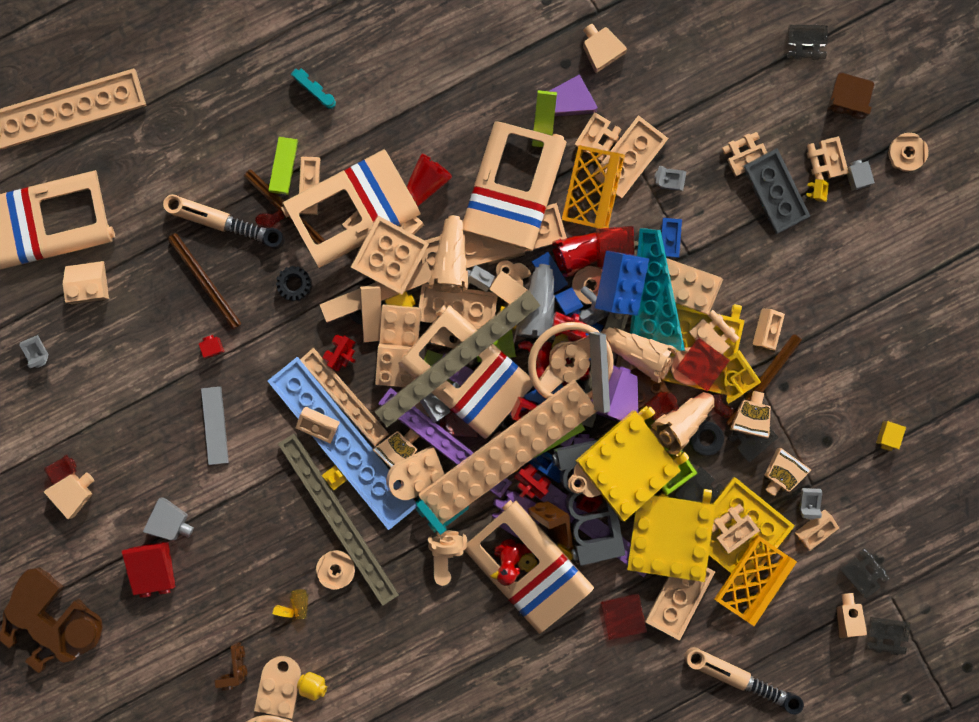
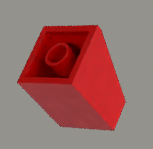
[122,541,175,598]

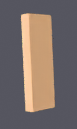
[299,157,321,215]
[360,285,382,342]

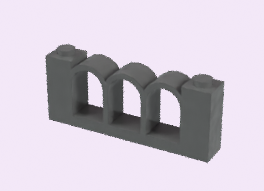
[552,439,625,566]

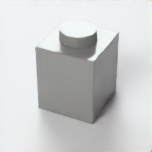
[847,160,875,191]

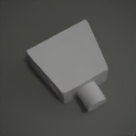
[143,497,194,540]

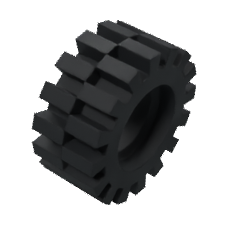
[276,266,312,301]

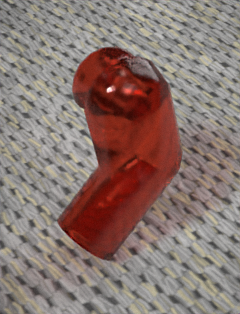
[255,210,285,227]
[712,393,735,418]

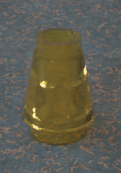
[289,589,309,619]

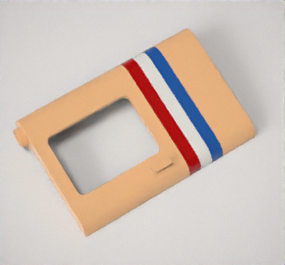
[463,121,567,251]
[281,149,420,268]
[0,170,115,270]
[398,305,533,439]
[464,500,594,634]

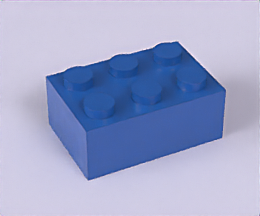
[595,251,649,316]

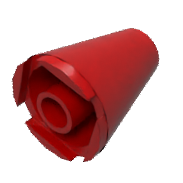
[406,153,452,207]

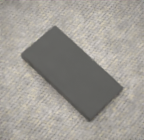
[742,148,810,234]

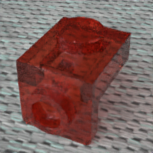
[644,391,679,421]
[44,455,77,485]

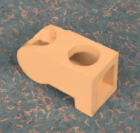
[434,554,453,586]

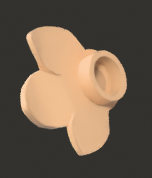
[496,260,531,286]
[568,464,601,497]

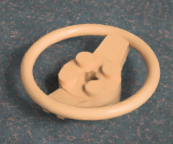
[528,322,613,400]

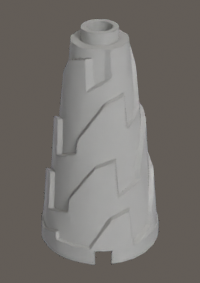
[516,264,555,340]

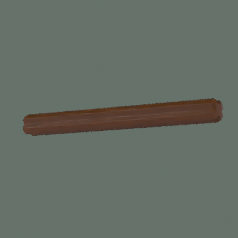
[244,169,326,245]
[168,233,241,329]
[726,334,802,428]

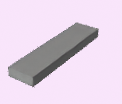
[589,332,610,413]
[201,386,229,465]

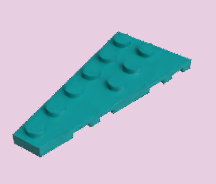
[630,228,685,351]

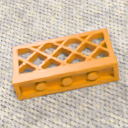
[562,145,625,230]
[714,535,797,626]

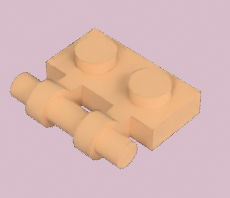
[574,112,622,162]
[722,132,767,177]
[807,136,849,180]
[689,310,739,360]
[712,504,760,554]

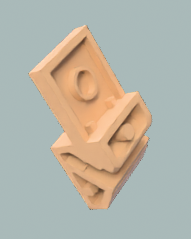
[375,304,421,387]

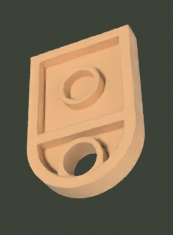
[386,446,445,500]
[254,656,301,719]

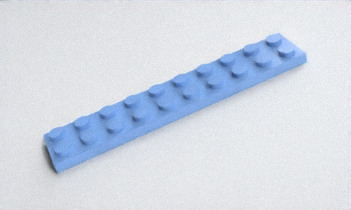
[268,357,417,530]

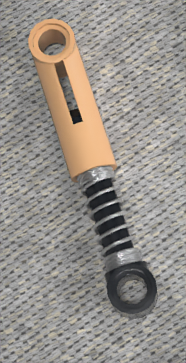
[163,194,285,249]
[685,647,804,715]

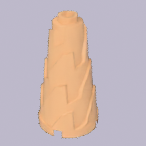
[429,215,468,293]
[601,327,677,383]
[650,392,715,455]

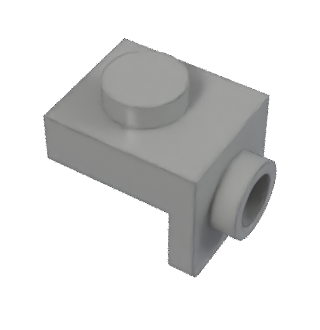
[655,166,687,191]
[462,265,495,292]
[20,335,49,368]
[799,488,822,520]

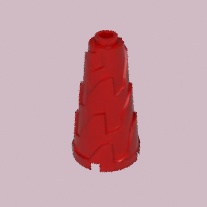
[552,228,629,277]

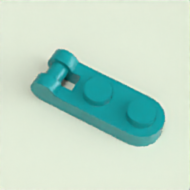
[291,68,336,109]

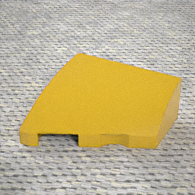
[722,350,761,404]

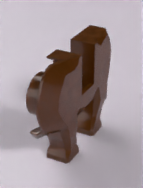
[0,567,103,673]

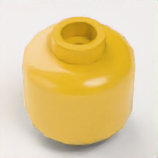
[297,672,327,701]

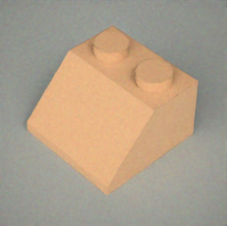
[63,261,109,304]

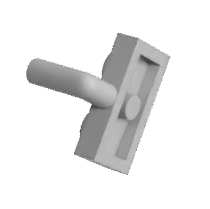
[579,286,609,326]
[420,382,459,423]

